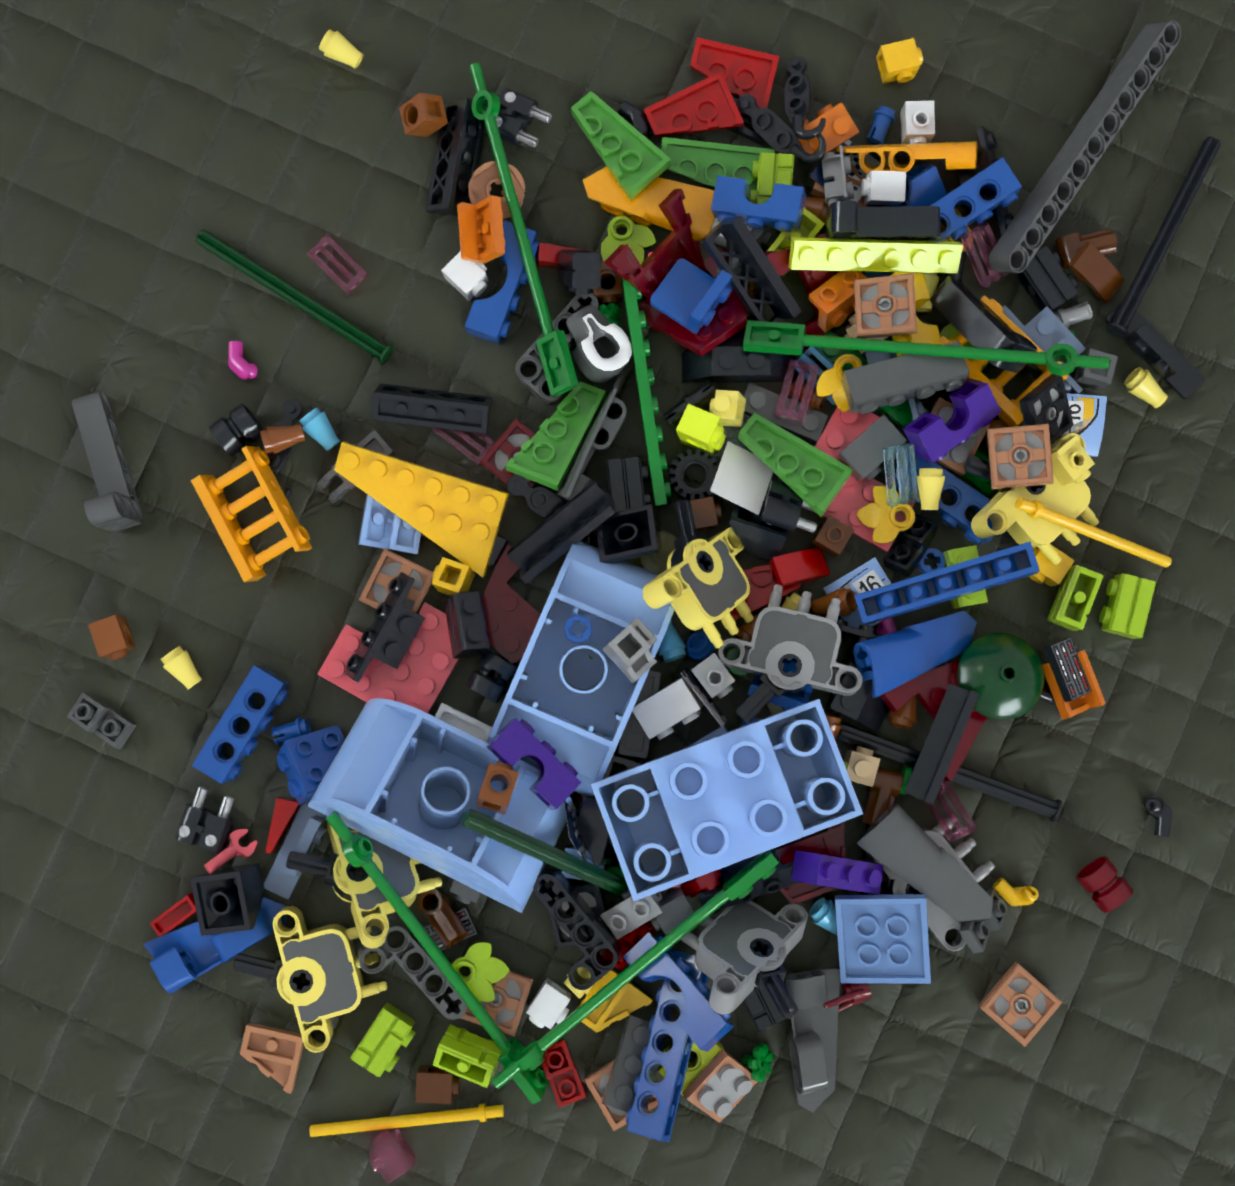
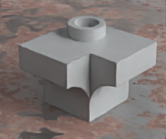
[602,618,657,683]

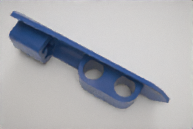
[853,611,977,698]
[144,897,288,994]

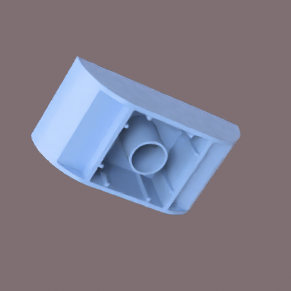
[487,541,675,797]
[308,698,573,913]
[591,699,863,902]

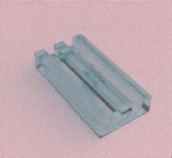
[883,443,919,507]

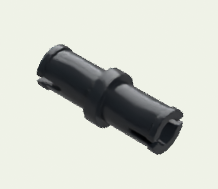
[662,380,716,429]

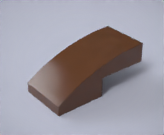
[1069,242,1125,303]

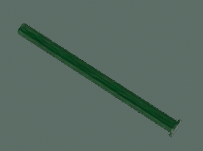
[195,230,394,365]
[462,809,628,897]

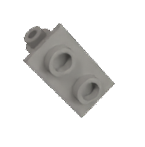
[821,145,854,207]
[600,892,663,940]

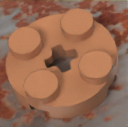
[468,161,525,219]

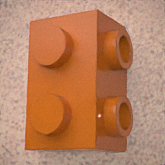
[798,102,859,156]
[457,195,505,264]
[809,271,867,333]
[1042,650,1105,719]

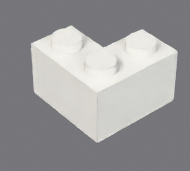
[632,677,704,740]

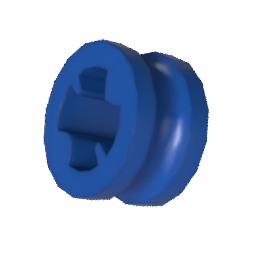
[917,548,945,574]
[564,615,592,643]

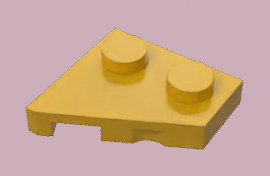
[576,969,653,1033]

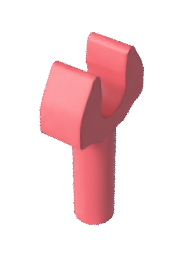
[204,829,257,874]

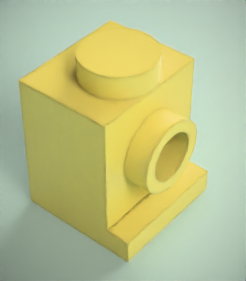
[710,389,746,428]
[1051,434,1095,485]

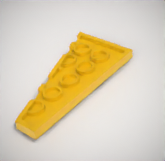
[334,442,509,577]

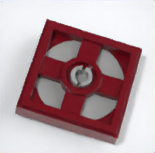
[480,418,537,499]

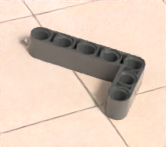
[72,391,143,532]

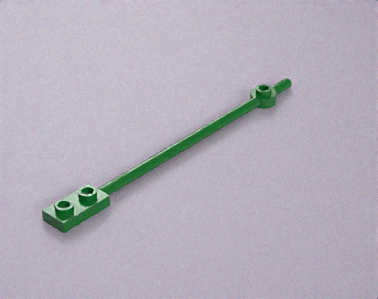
[469,63,579,396]
[743,320,1110,376]
[325,811,549,1104]
[491,850,779,1089]

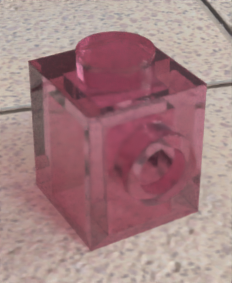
[368,1129,417,1184]

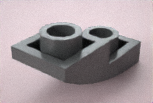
[67,692,137,749]
[959,888,1008,954]

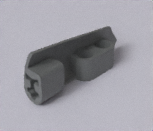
[556,374,627,502]
[857,803,993,922]
[785,968,840,1113]

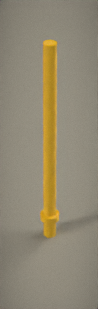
[1015,497,1172,568]
[309,1103,504,1137]

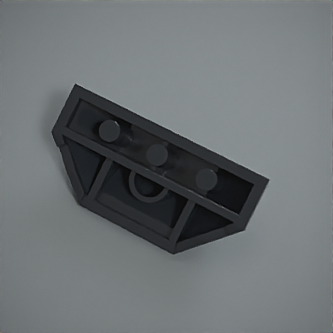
[682,327,796,383]

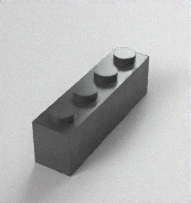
[841,341,969,414]

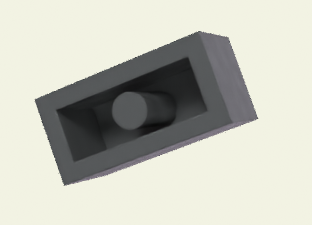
[836,414,907,482]

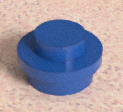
[686,632,715,660]

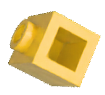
[876,38,923,84]
[1028,546,1075,587]
[432,557,475,596]

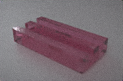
[960,222,1009,288]
[307,234,369,295]
[775,359,819,423]
[433,428,495,466]
[924,781,976,843]

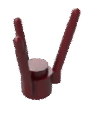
[823,980,871,1013]

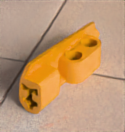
[836,141,978,174]
[583,167,715,243]

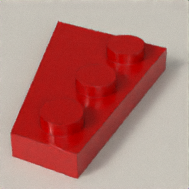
[690,37,779,109]
[643,71,745,138]
[720,564,801,628]

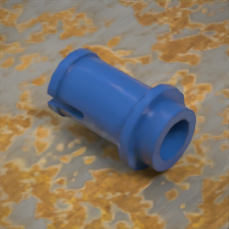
[866,106,896,145]
[271,717,311,745]

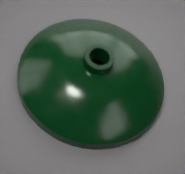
[957,633,1044,720]

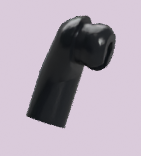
[618,101,649,136]
[1145,796,1172,837]

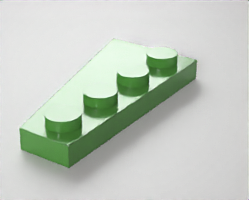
[571,91,671,201]
[661,137,775,202]
[505,381,606,491]
[738,412,853,517]

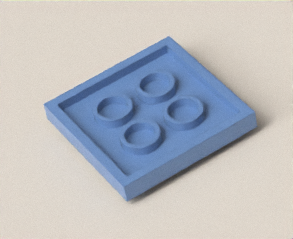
[835,894,931,984]

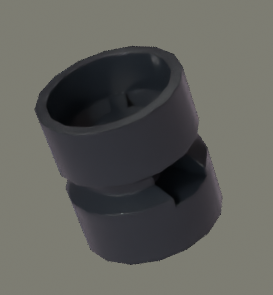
[209,403,263,456]
[465,650,518,703]

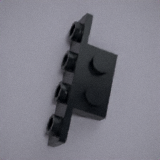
[957,125,1014,236]
[1105,301,1205,399]
[345,572,425,682]
[698,848,803,913]

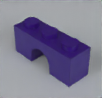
[903,379,1001,463]
[486,718,581,810]
[791,850,884,895]

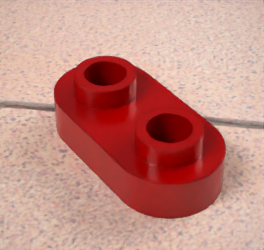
[680,869,722,898]

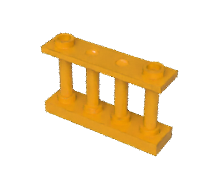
[941,295,1069,427]
[191,446,312,582]

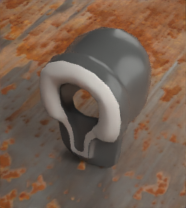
[566,305,632,383]

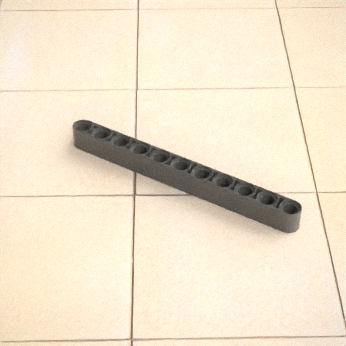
[989,20,1181,273]

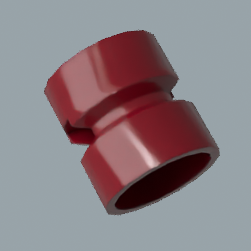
[1076,856,1133,913]

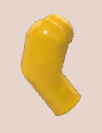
[992,877,1039,906]

